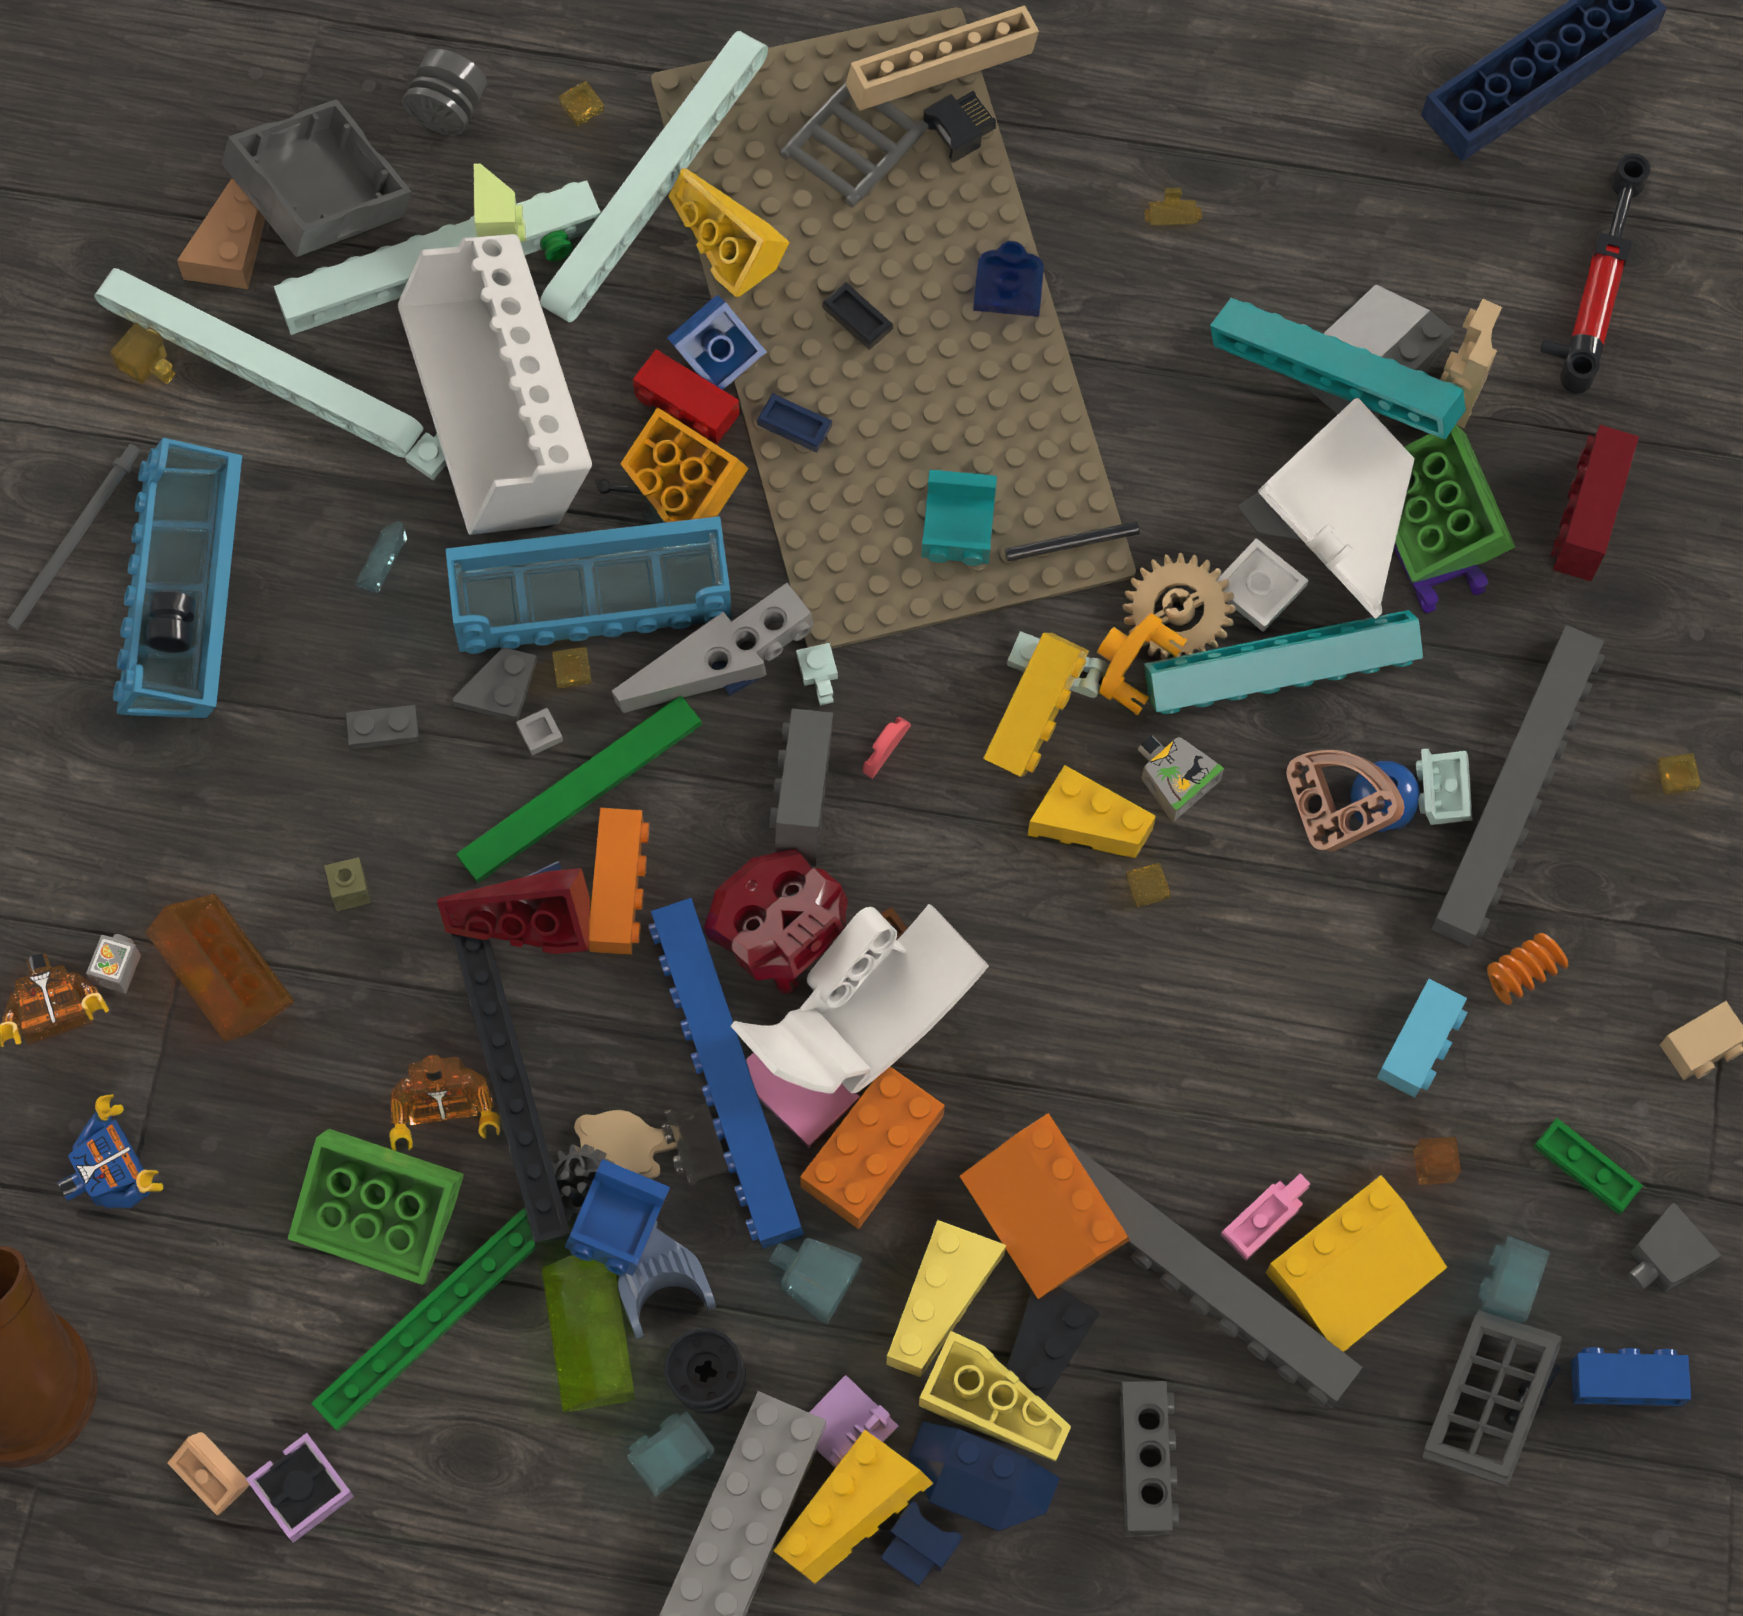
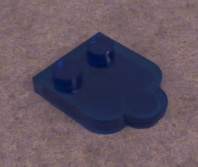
[973,241,1044,317]

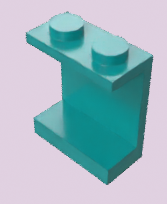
[921,469,997,566]

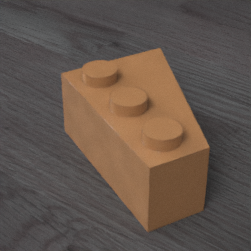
[177,179,265,289]

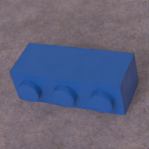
[1571,1347,1691,1406]

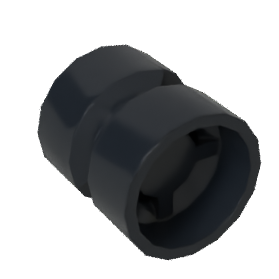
[145,591,196,653]

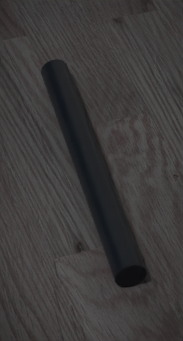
[1005,521,1140,562]

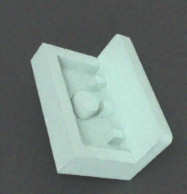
[1416,749,1472,825]

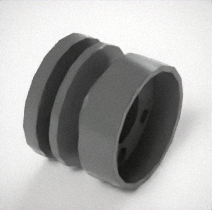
[402,49,487,136]

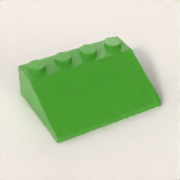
[1395,424,1516,583]
[288,1129,464,1285]

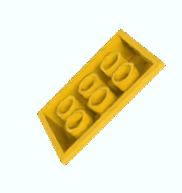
[1266,1175,1447,1352]

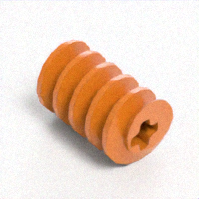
[1487,933,1568,1005]

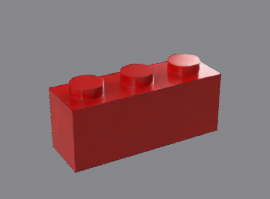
[633,349,740,445]

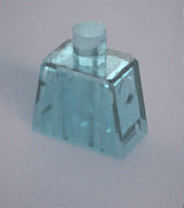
[769,1238,862,1325]

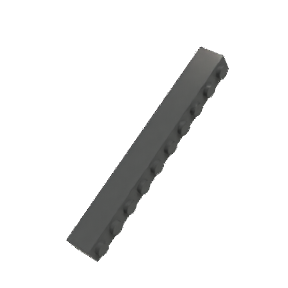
[1431,625,1605,947]
[1069,1142,1363,1408]

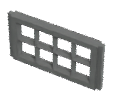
[1422,1310,1562,1487]

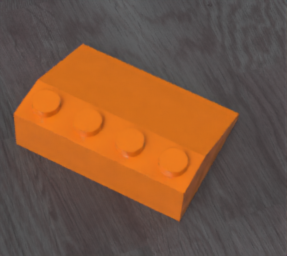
[960,1113,1130,1300]

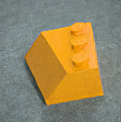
[620,407,749,523]

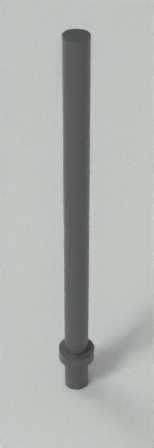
[6,444,141,631]

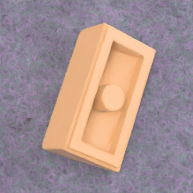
[168,1432,250,1515]

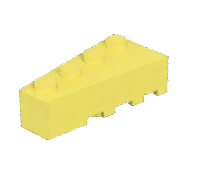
[886,1220,1006,1377]

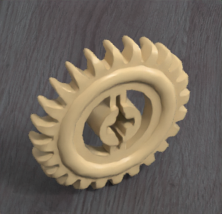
[1123,553,1236,660]

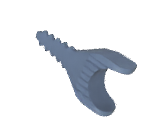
[618,1221,716,1340]

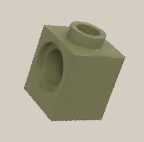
[324,857,371,911]

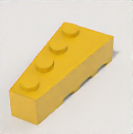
[983,633,1089,777]
[773,1430,933,1584]

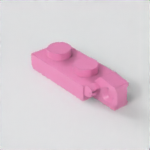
[1221,1173,1310,1261]

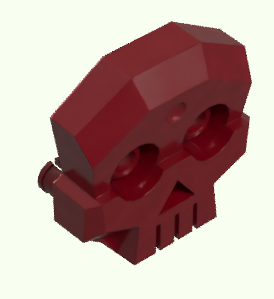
[704,848,848,994]

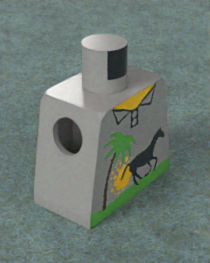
[1138,736,1224,823]

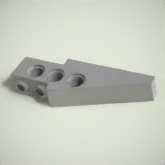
[612,583,814,713]

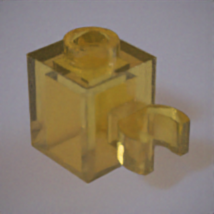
[110,323,176,384]

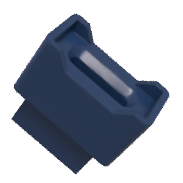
[880,1500,963,1588]

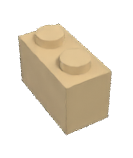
[1660,1001,1743,1080]

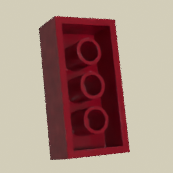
[1550,425,1639,582]

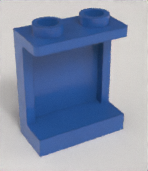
[565,1159,670,1276]

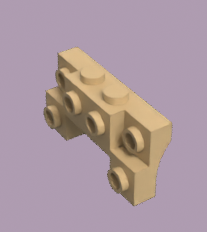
[1440,299,1502,428]

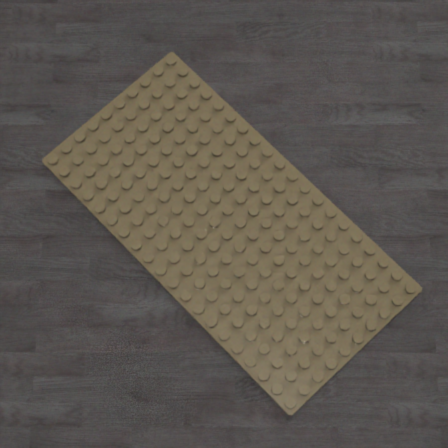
[651,7,1136,649]

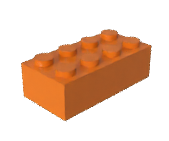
[800,1067,945,1229]

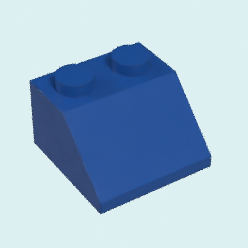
[667,294,767,390]

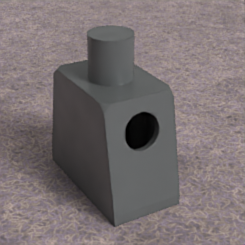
[1627,1203,1721,1291]

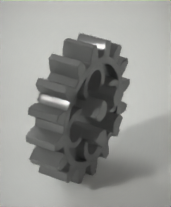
[551,1144,615,1224]

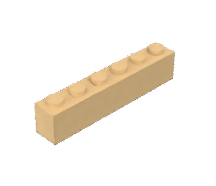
[846,5,1039,111]

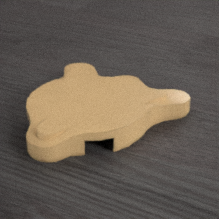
[574,1110,680,1179]

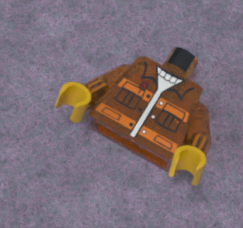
[0,953,109,1047]
[389,1055,501,1151]

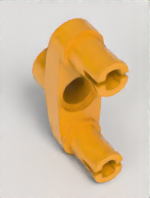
[1097,613,1188,716]

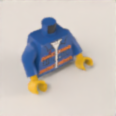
[57,1094,163,1209]

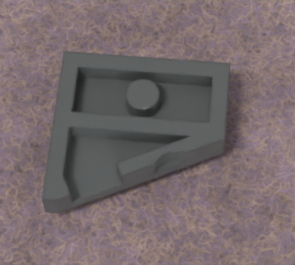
[453,648,537,722]

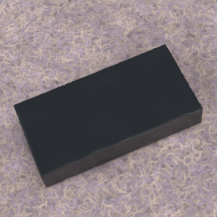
[822,282,893,350]

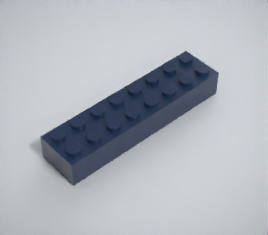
[1421,0,1667,162]

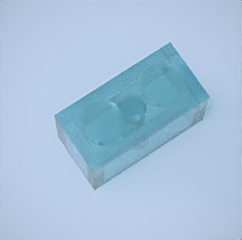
[1478,1236,1550,1324]
[627,1411,714,1498]

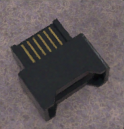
[923,91,996,163]

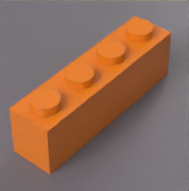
[589,808,650,955]

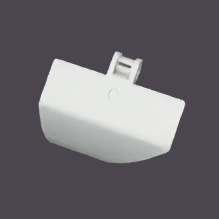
[1258,398,1414,619]

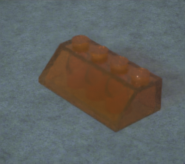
[145,894,294,1042]

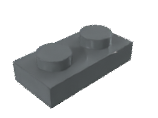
[346,705,419,750]

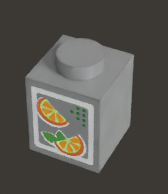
[86,934,141,994]

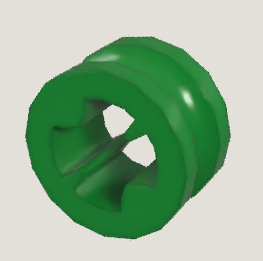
[540,230,573,262]

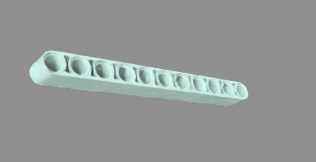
[540,31,768,322]
[94,268,423,458]

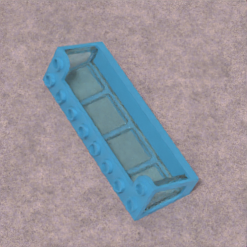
[113,438,242,718]
[446,516,732,654]

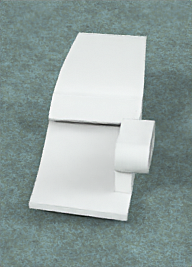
[731,904,989,1093]

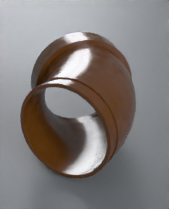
[0,1246,98,1468]

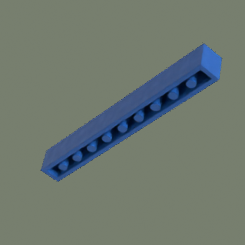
[648,898,804,1249]

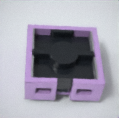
[246,1433,354,1543]

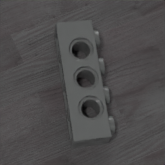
[1120,1381,1179,1537]

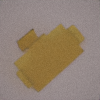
[1144,188,1202,226]

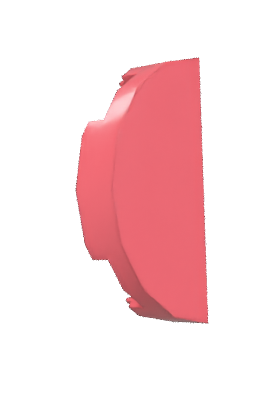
[862,717,911,779]

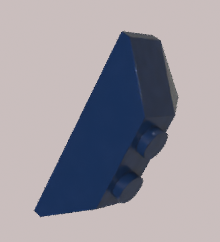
[909,1422,1060,1532]

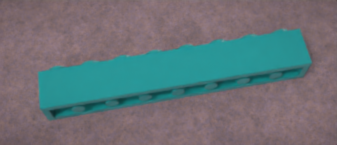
[1210,298,1466,440]
[1144,610,1423,714]

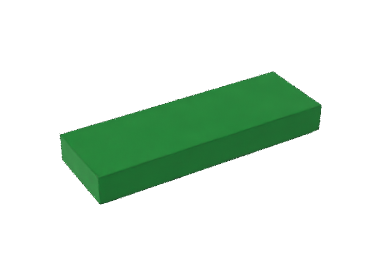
[1533,1118,1643,1215]

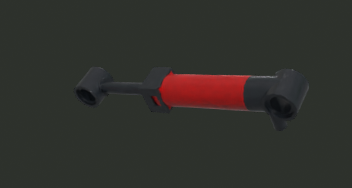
[1540,153,1650,394]

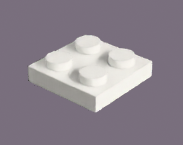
[1217,538,1308,632]

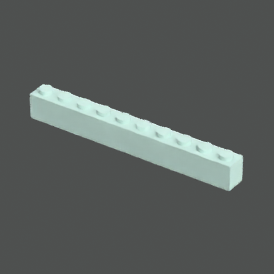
[274,180,601,335]

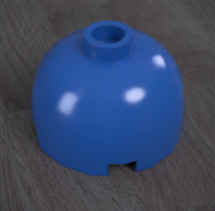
[1349,761,1420,832]

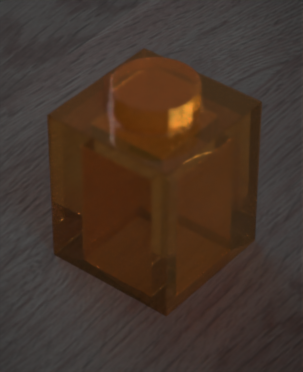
[1414,1136,1461,1185]

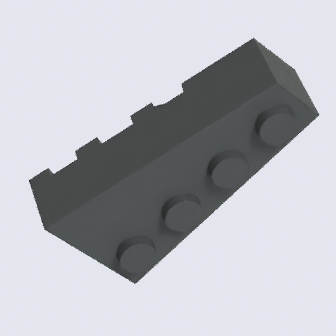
[769,708,833,866]

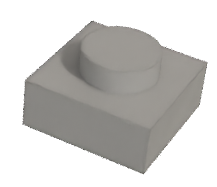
[516,708,563,756]

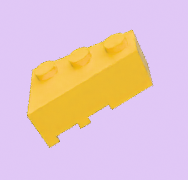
[1027,765,1156,858]

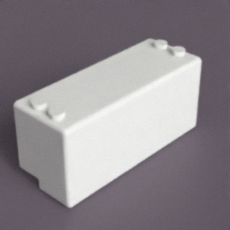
[398,234,592,535]

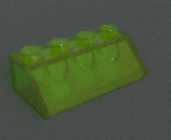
[542,1255,636,1412]

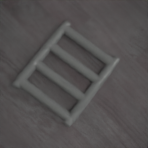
[779,82,929,208]

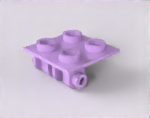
[809,1375,899,1468]

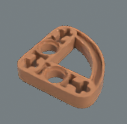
[1286,750,1404,852]

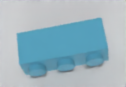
[1377,979,1468,1098]

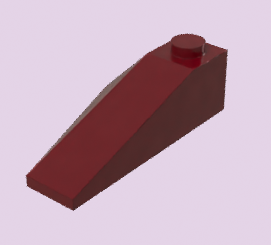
[437,868,590,954]

